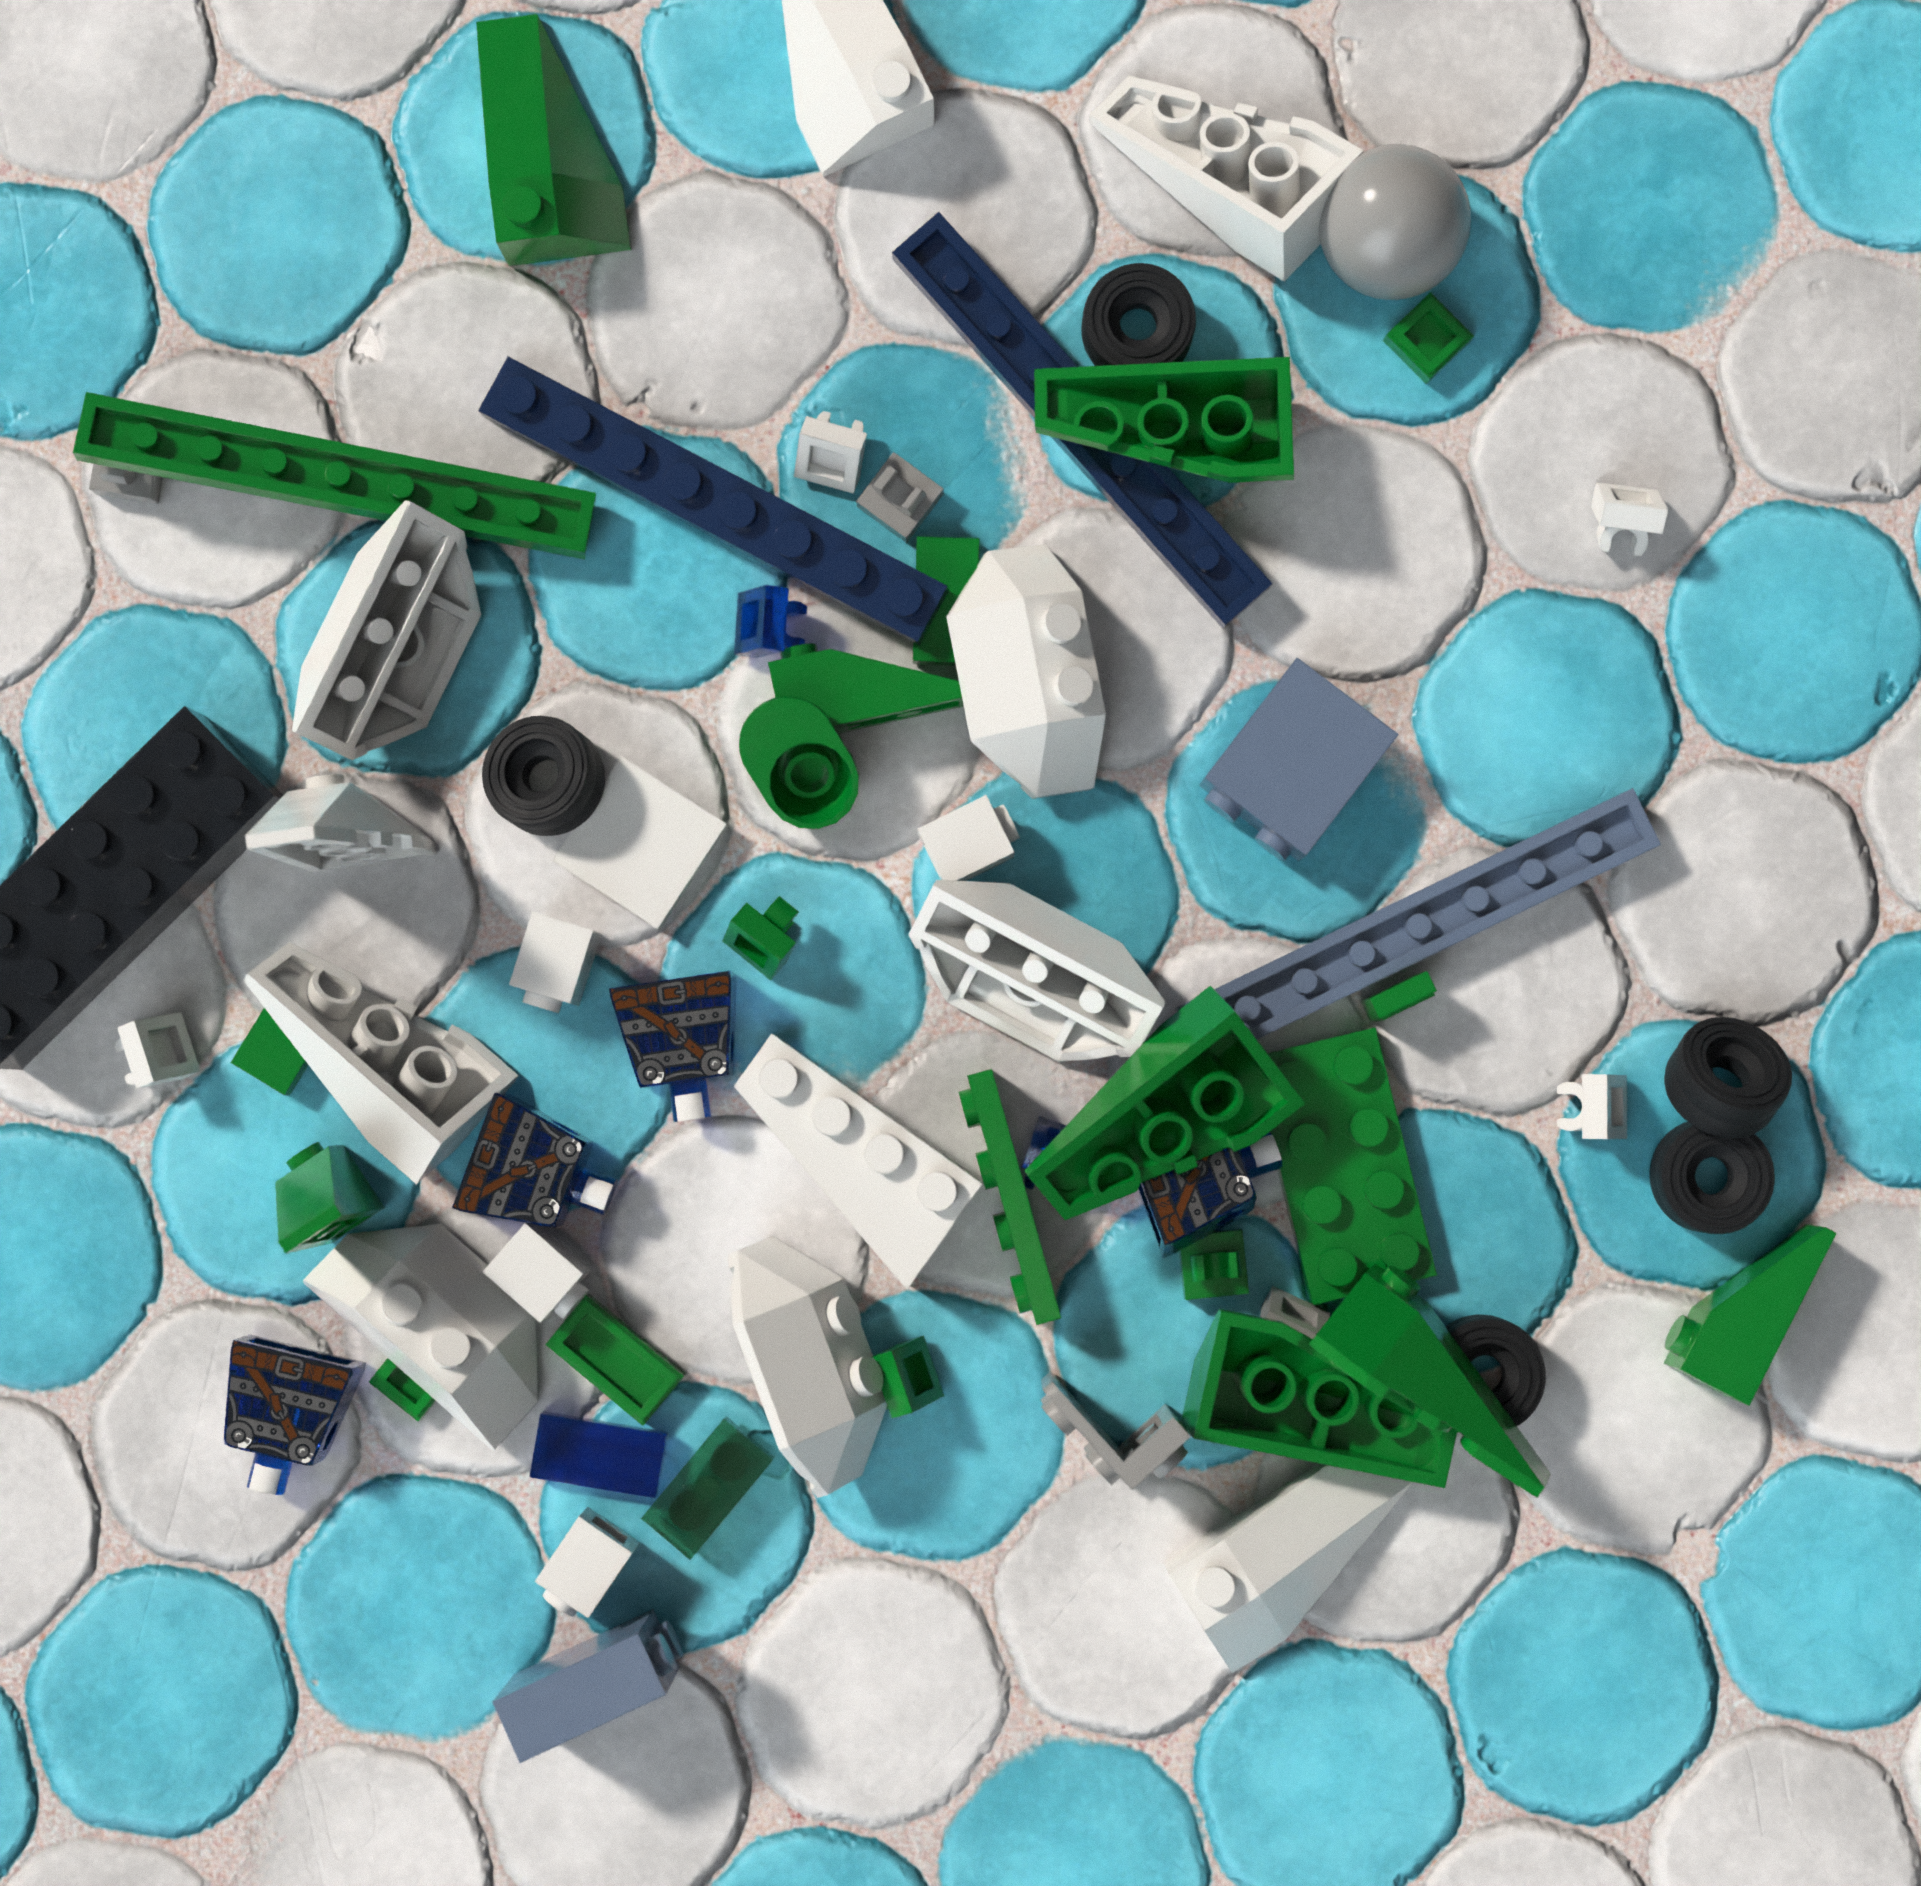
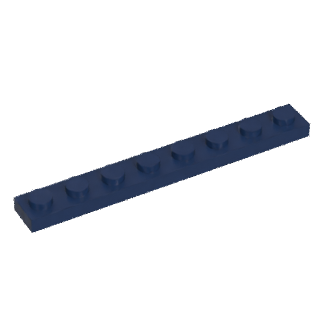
[892,212,1273,629]
[478,356,949,646]

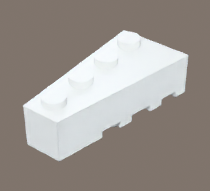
[734,1033,982,1289]

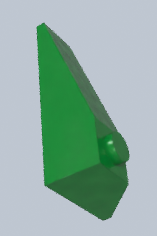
[476,14,632,266]
[1034,357,1294,483]
[1024,985,1305,1220]
[1309,1264,1551,1498]
[1181,1309,1457,1488]

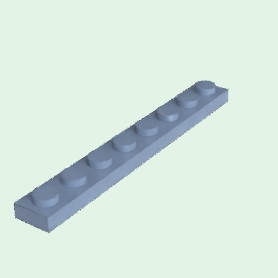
[1175,788,1661,1039]

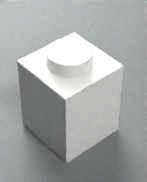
[917,795,1020,881]
[509,911,602,1013]
[483,1221,592,1323]
[535,1507,640,1618]

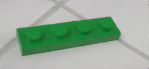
[958,1069,1061,1325]

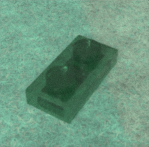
[641,1416,775,1560]

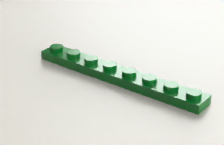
[73,392,596,560]

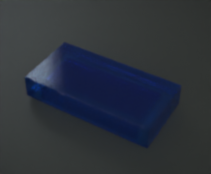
[529,1411,668,1498]

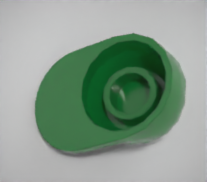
[739,696,859,829]

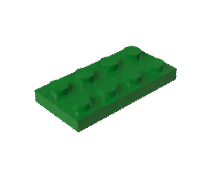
[1267,1027,1437,1305]

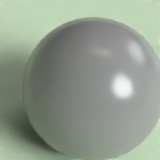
[1319,144,1471,300]

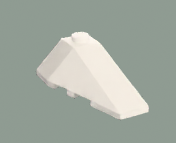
[1163,1463,1413,1673]

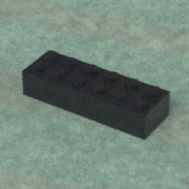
[0,706,283,1070]

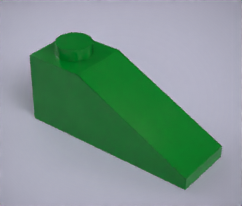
[768,643,964,734]
[275,1142,385,1253]
[1664,1224,1837,1406]

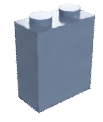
[1199,657,1399,861]
[492,1609,683,1763]

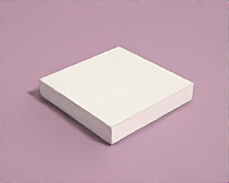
[552,755,728,931]

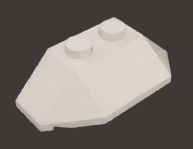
[292,500,481,760]
[946,544,1106,799]
[908,880,1166,1062]
[303,1224,538,1452]
[728,1236,887,1498]

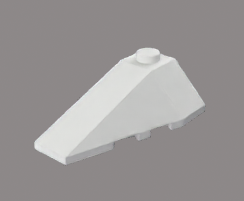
[781,0,935,177]
[1089,75,1364,282]
[245,774,437,872]
[244,942,519,1185]

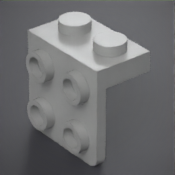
[1041,1371,1191,1490]

